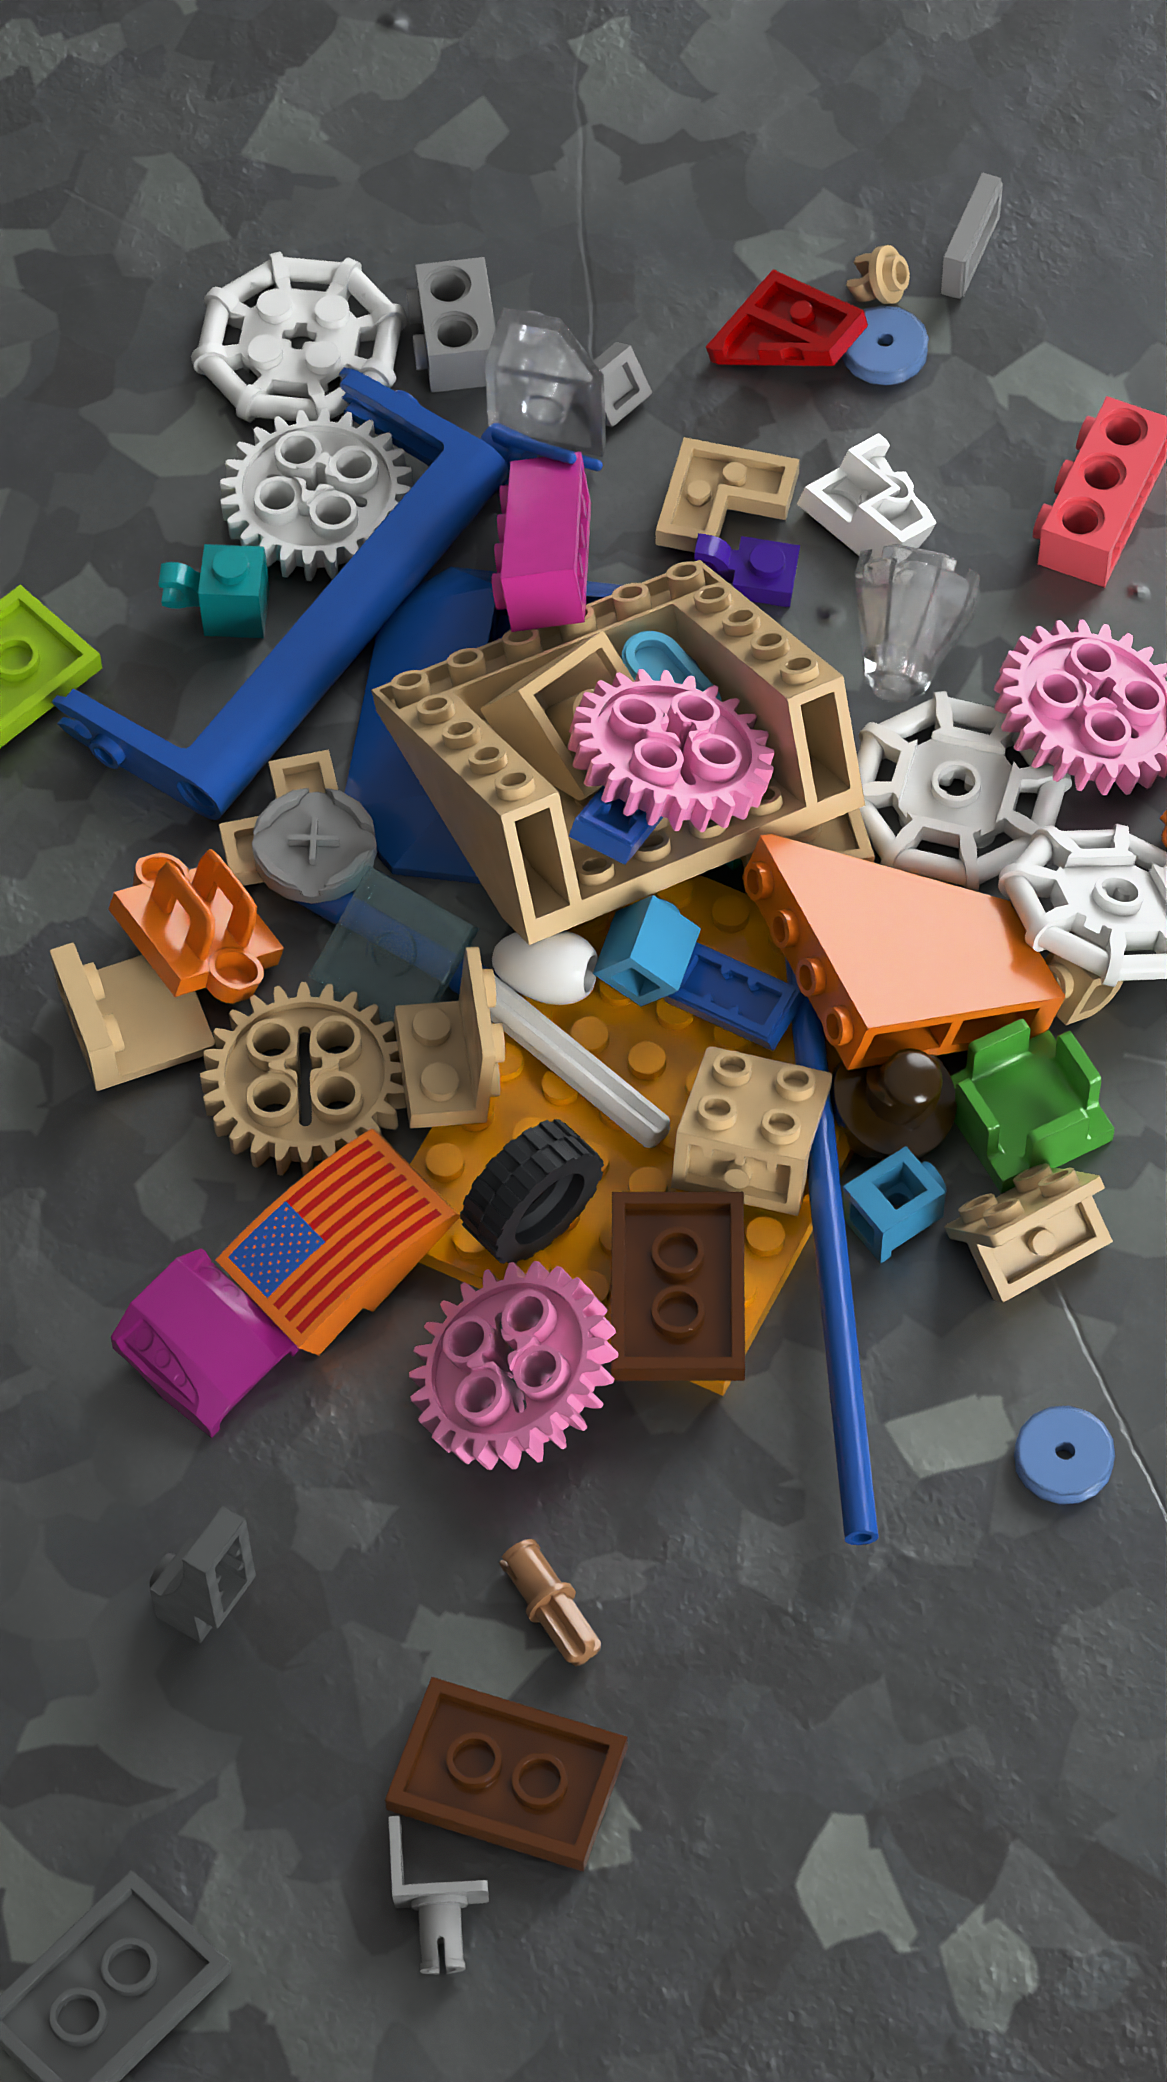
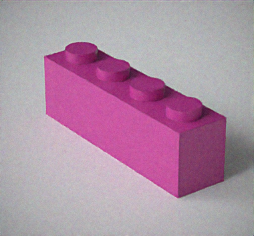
[492,452,591,632]

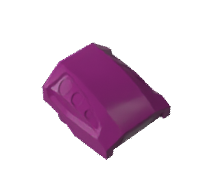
[110,1248,300,1438]

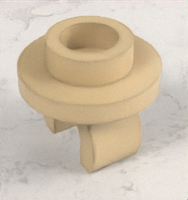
[846,245,910,304]

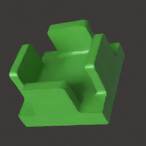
[950,1018,1115,1194]

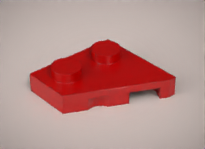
[706,269,868,366]

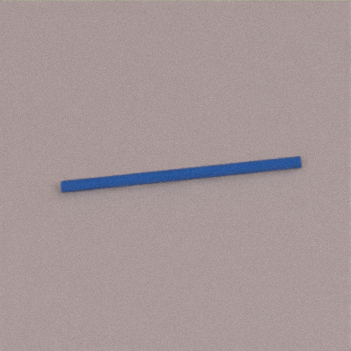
[785,957,878,1545]

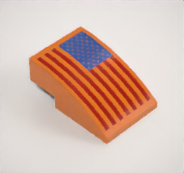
[216,1128,460,1356]

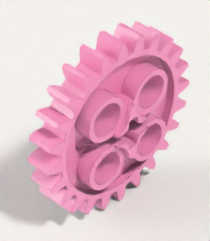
[994,620,1167,796]
[568,669,775,832]
[409,1261,618,1470]

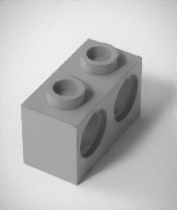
[406,257,500,393]

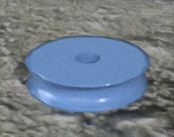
[842,305,929,385]
[1014,1406,1115,1504]

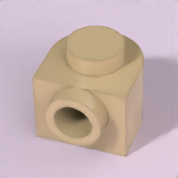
[1045,952,1123,1025]

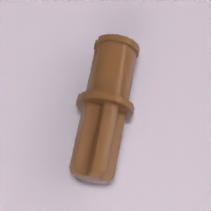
[499,1539,601,1666]

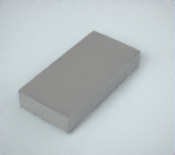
[941,172,1003,299]

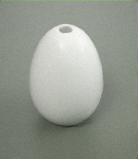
[492,930,598,1005]

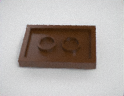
[611,1192,745,1381]
[385,1677,628,1872]

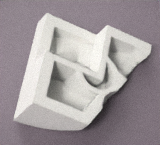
[797,433,936,577]

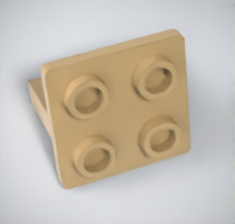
[944,1164,1113,1302]

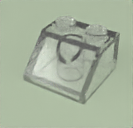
[485,307,606,457]

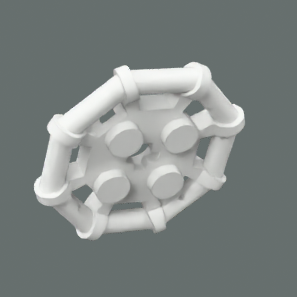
[191,251,407,422]
[857,691,1072,891]
[998,824,1167,987]

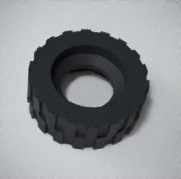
[460,1119,604,1264]

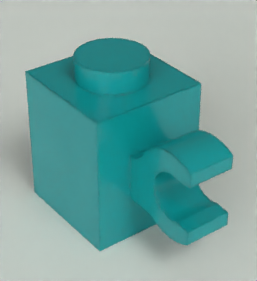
[158,544,270,638]

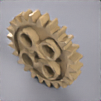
[200,982,406,1176]

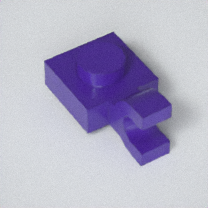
[694,533,800,608]

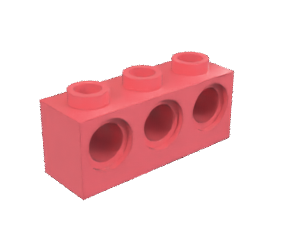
[1033,396,1167,588]

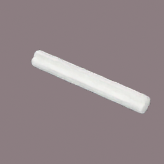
[489,974,670,1148]

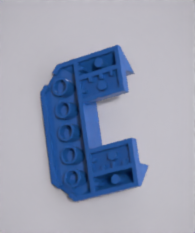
[345,567,622,884]

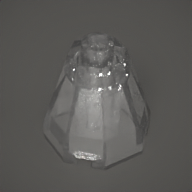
[855,544,980,703]

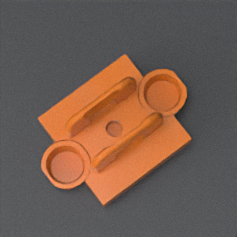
[108,849,284,1004]

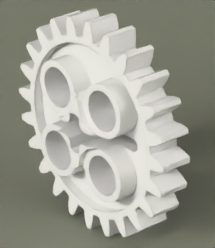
[220,408,413,581]

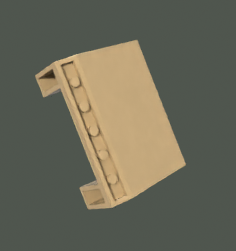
[372,560,865,945]

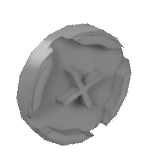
[252,788,377,904]

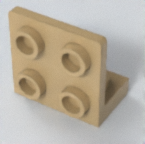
[49,942,216,1091]
[394,946,505,1128]
[671,1046,832,1216]

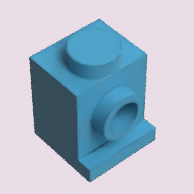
[842,1146,947,1264]

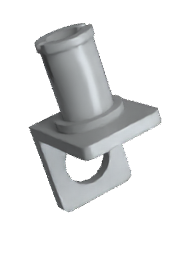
[389,1816,489,1974]

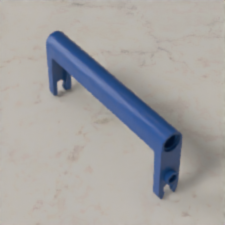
[52,368,510,820]

